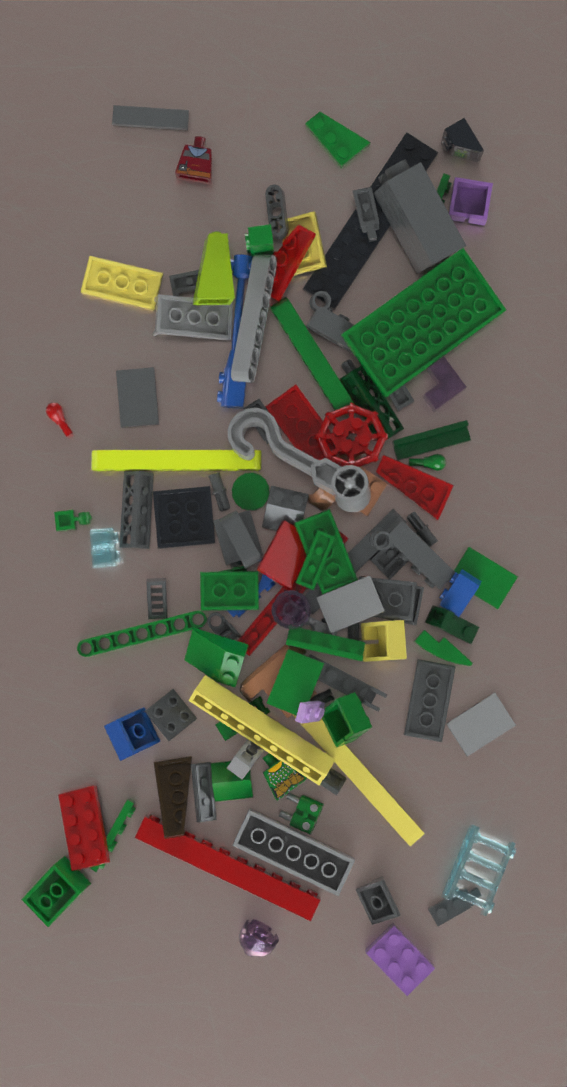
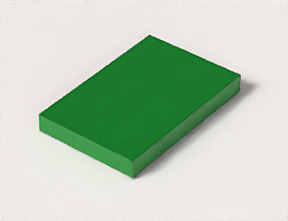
[449,547,518,609]
[200,571,259,611]
[266,649,324,716]

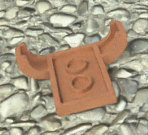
[308,438,387,516]
[240,644,317,718]

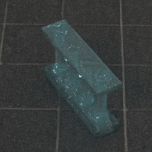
[441,825,516,916]

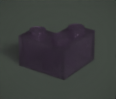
[423,357,467,412]

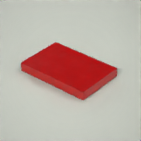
[257,520,307,590]

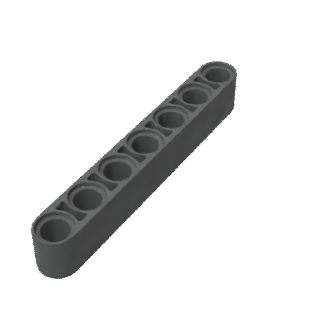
[300,509,407,615]

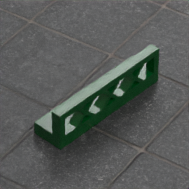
[339,365,404,441]
[392,420,471,461]

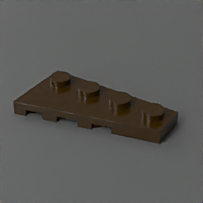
[154,756,192,839]

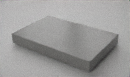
[316,576,385,634]
[446,693,516,757]

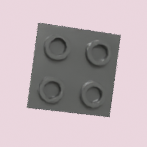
[145,689,197,741]

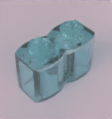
[90,528,120,569]

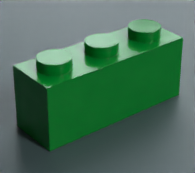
[245,224,274,257]

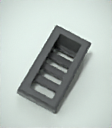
[146,578,168,619]

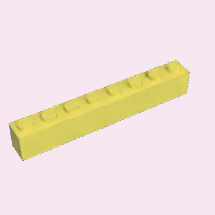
[188,675,335,785]

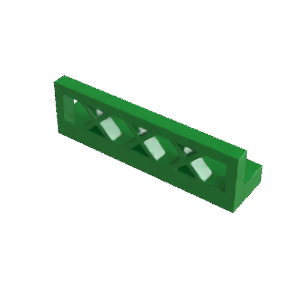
[286,626,366,661]

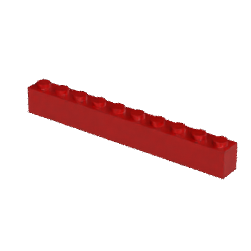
[135,814,321,921]

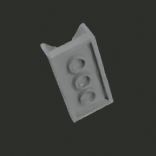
[153,294,233,341]

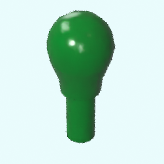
[409,454,446,471]

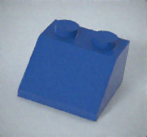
[104,707,161,761]

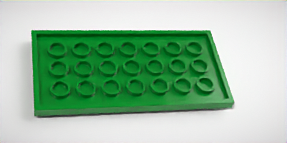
[341,248,506,398]

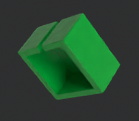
[322,692,372,748]

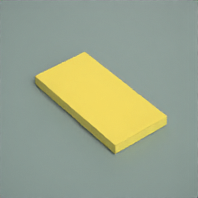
[81,256,164,311]

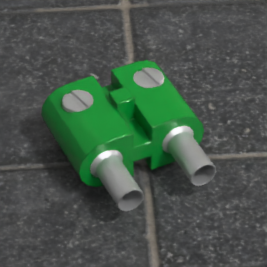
[279,793,324,835]

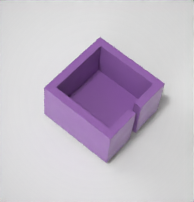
[448,177,493,226]

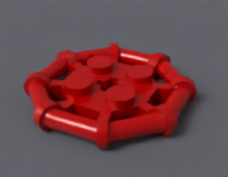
[315,403,388,467]

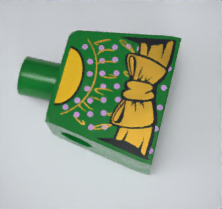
[263,753,307,801]

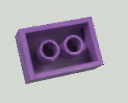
[365,923,435,996]

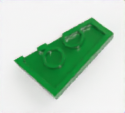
[305,112,371,168]

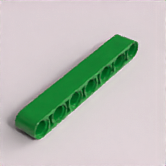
[270,297,355,417]
[77,611,207,657]

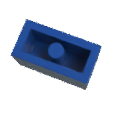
[439,569,481,617]

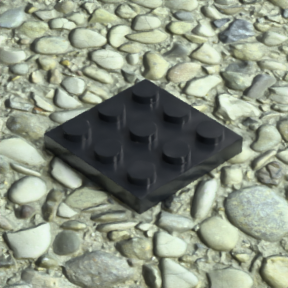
[153,486,215,549]

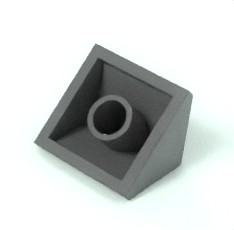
[356,877,400,925]

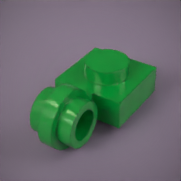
[54,510,92,532]

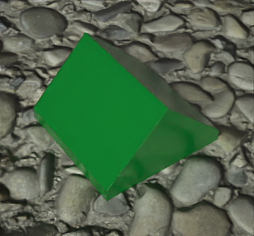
[211,761,253,802]

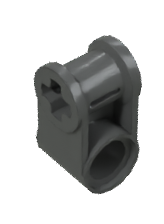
[207,612,241,640]

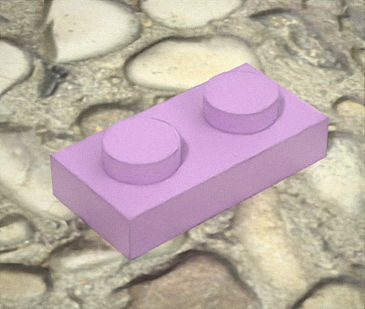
[295,700,325,724]

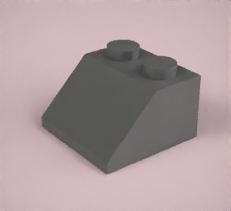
[262,485,309,531]

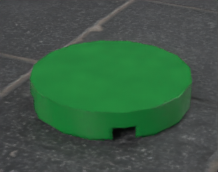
[232,473,270,511]

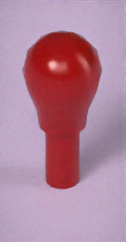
[46,402,73,437]

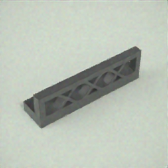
[120,471,154,549]

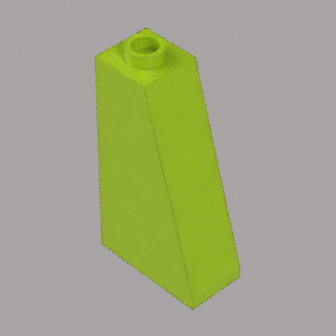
[193,231,235,305]

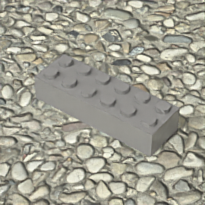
[232,808,355,896]

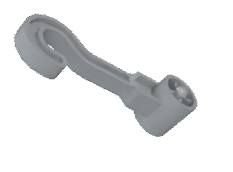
[228,408,371,512]

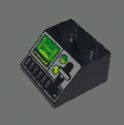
[441,118,484,162]

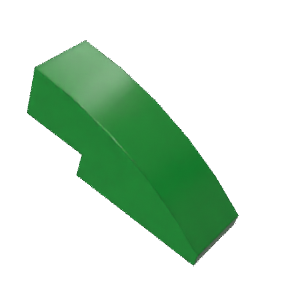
[413,630,473,666]

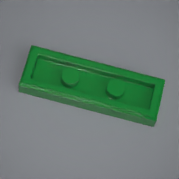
[296,529,336,590]

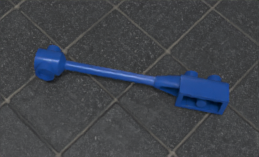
[217,254,253,409]

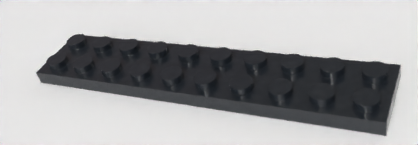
[303,132,438,310]

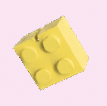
[361,620,407,662]

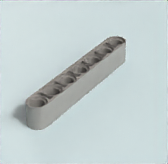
[231,254,277,383]

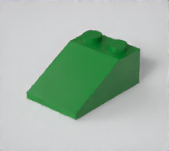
[184,627,248,688]
[21,856,92,927]

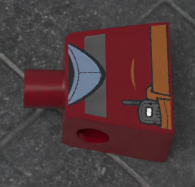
[175,136,212,184]

